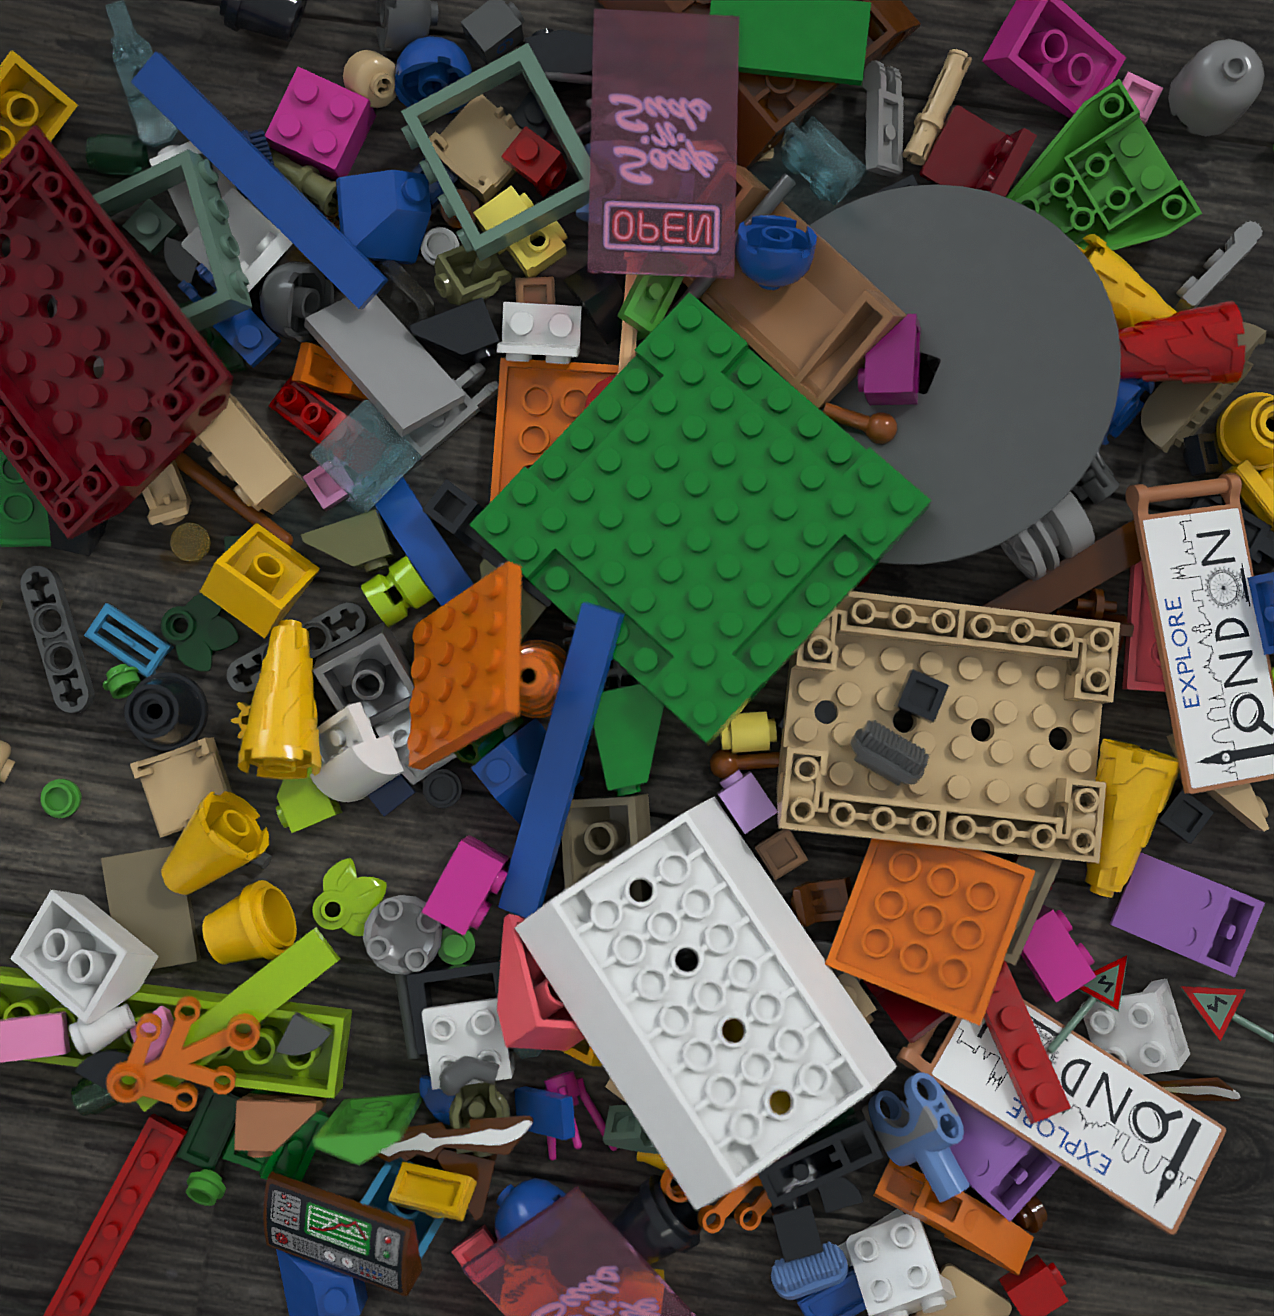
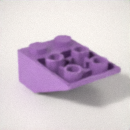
[1110,852,1265,977]
[944,1090,1061,1222]

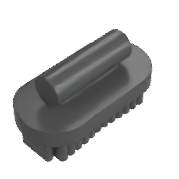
[851,720,929,786]

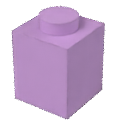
[717,770,778,834]

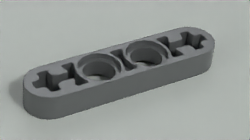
[20,566,95,713]
[227,602,369,693]

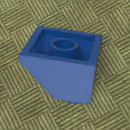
[336,170,431,264]
[471,718,584,825]
[276,1249,368,1316]

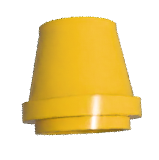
[1216,392,1274,471]
[202,880,297,965]

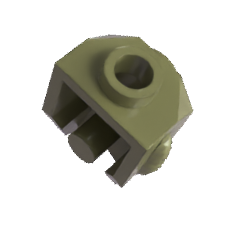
[434,245,513,306]
[449,1081,510,1157]

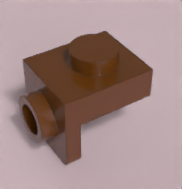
[791,877,852,927]

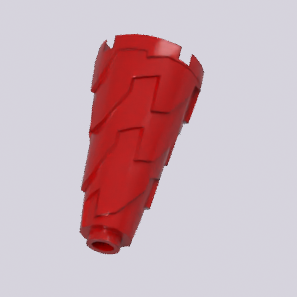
[1118,301,1246,384]

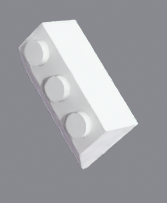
[10,890,159,1024]

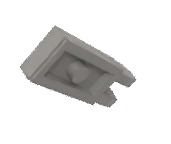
[863,60,903,178]
[1173,220,1263,312]
[394,363,499,461]

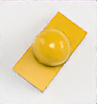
[1223,459,1274,532]
[388,1162,477,1221]

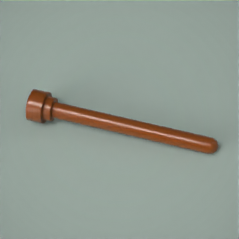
[140,420,293,546]

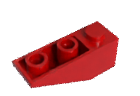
[268,375,388,479]

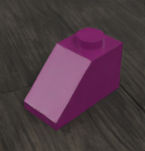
[858,314,921,406]

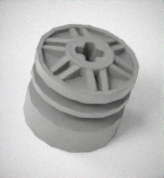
[1000,492,1095,581]

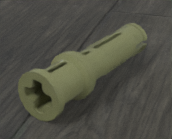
[269,147,338,216]

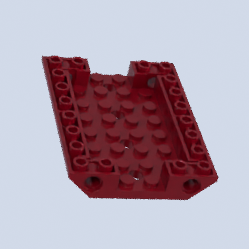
[0,125,233,539]

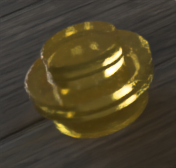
[170,523,211,562]

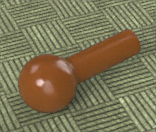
[823,402,897,444]
[710,749,780,779]

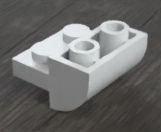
[310,702,405,802]

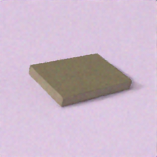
[101,845,201,969]

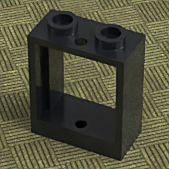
[406,956,501,1055]

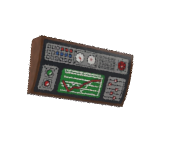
[263,1171,422,1297]

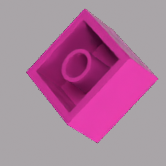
[265,67,376,181]
[422,835,510,935]

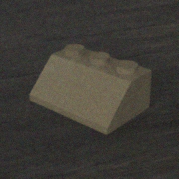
[561,793,652,902]

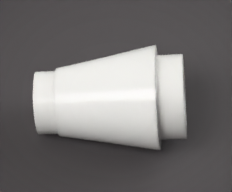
[69,1004,136,1055]

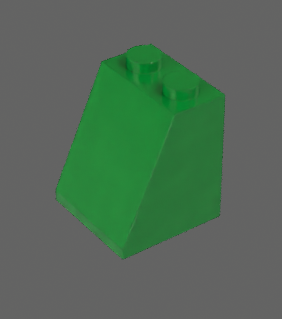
[593,684,664,796]

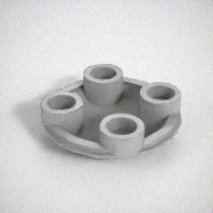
[363,895,442,975]

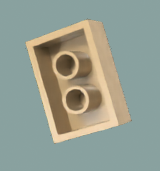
[193,393,308,515]

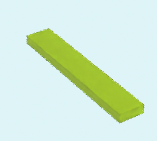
[121,927,340,1112]

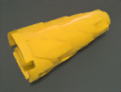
[1076,234,1177,330]
[238,620,322,779]
[1085,739,1180,898]

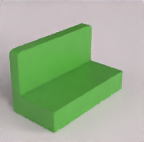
[617,254,688,340]

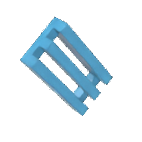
[84,603,173,678]

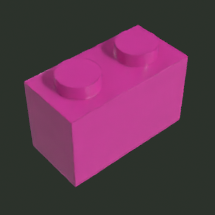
[1021,905,1096,1003]

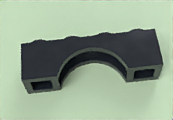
[422,479,555,610]

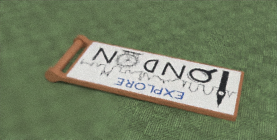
[1126,473,1274,794]
[896,999,1226,1235]

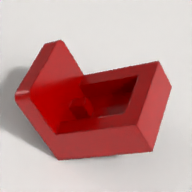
[501,126,567,197]

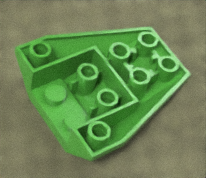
[1006,79,1202,251]

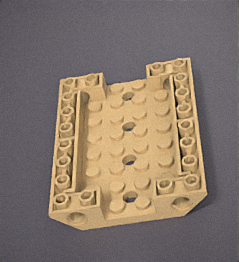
[776,591,1120,863]

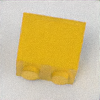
[200,522,320,639]

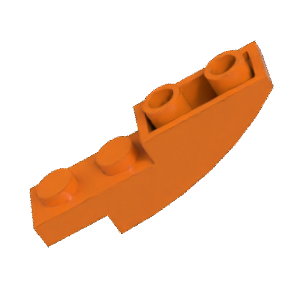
[873,1159,1034,1276]

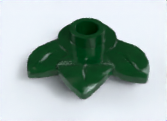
[161,594,239,672]

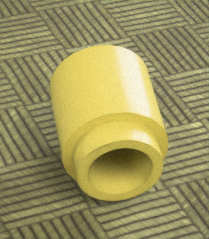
[720,711,777,753]

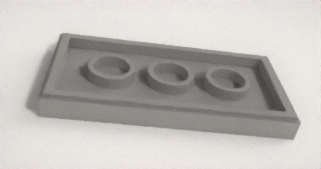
[304,295,466,437]

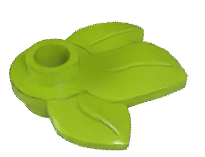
[312,858,387,936]

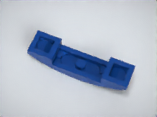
[369,474,474,606]

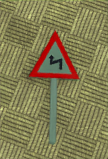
[1047,956,1128,1054]
[1180,986,1274,1043]

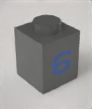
[461,0,525,65]

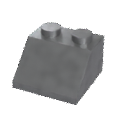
[312,622,415,726]

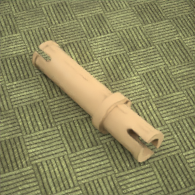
[903,49,972,165]

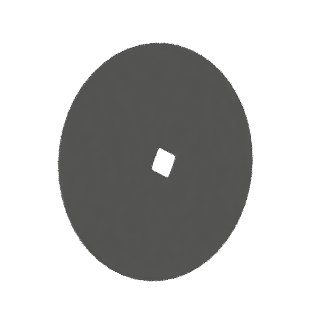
[748,185,1121,565]

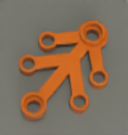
[106,996,260,1112]
[660,1168,772,1233]

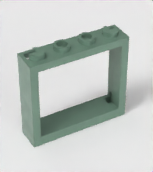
[401,43,605,261]
[93,149,252,331]

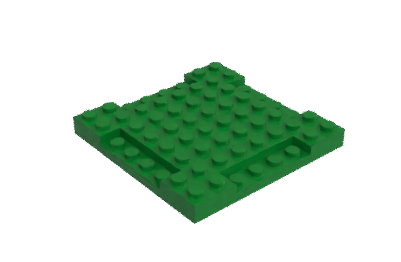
[470,292,931,746]

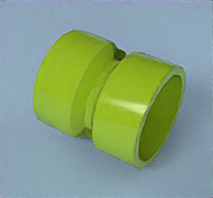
[361,555,435,628]

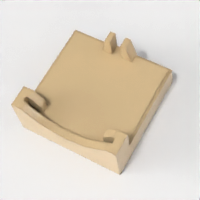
[429,94,522,204]
[130,737,232,838]

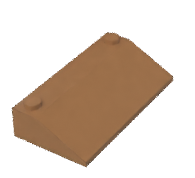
[671,162,906,410]

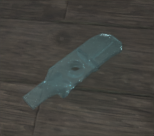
[105,0,178,147]

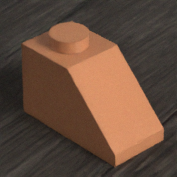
[234,1093,326,1157]

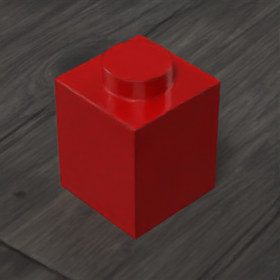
[998,1254,1069,1316]

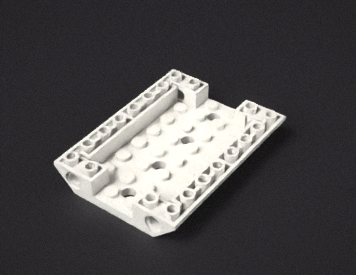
[515,796,897,1210]

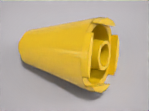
[161,791,269,895]

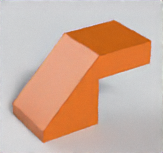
[292,342,372,404]

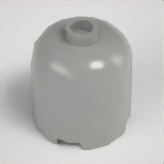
[1168,39,1265,136]

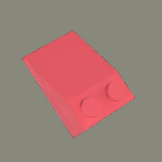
[497,914,585,1051]

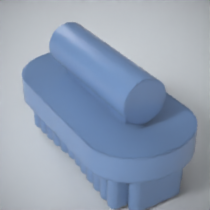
[771,1241,848,1300]

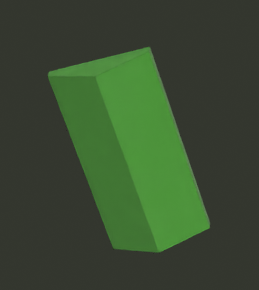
[314,1093,422,1165]

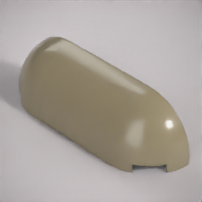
[1141,322,1266,453]

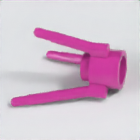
[544,1071,617,1161]

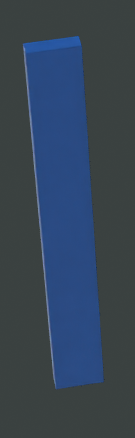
[131,51,389,309]
[498,602,624,918]

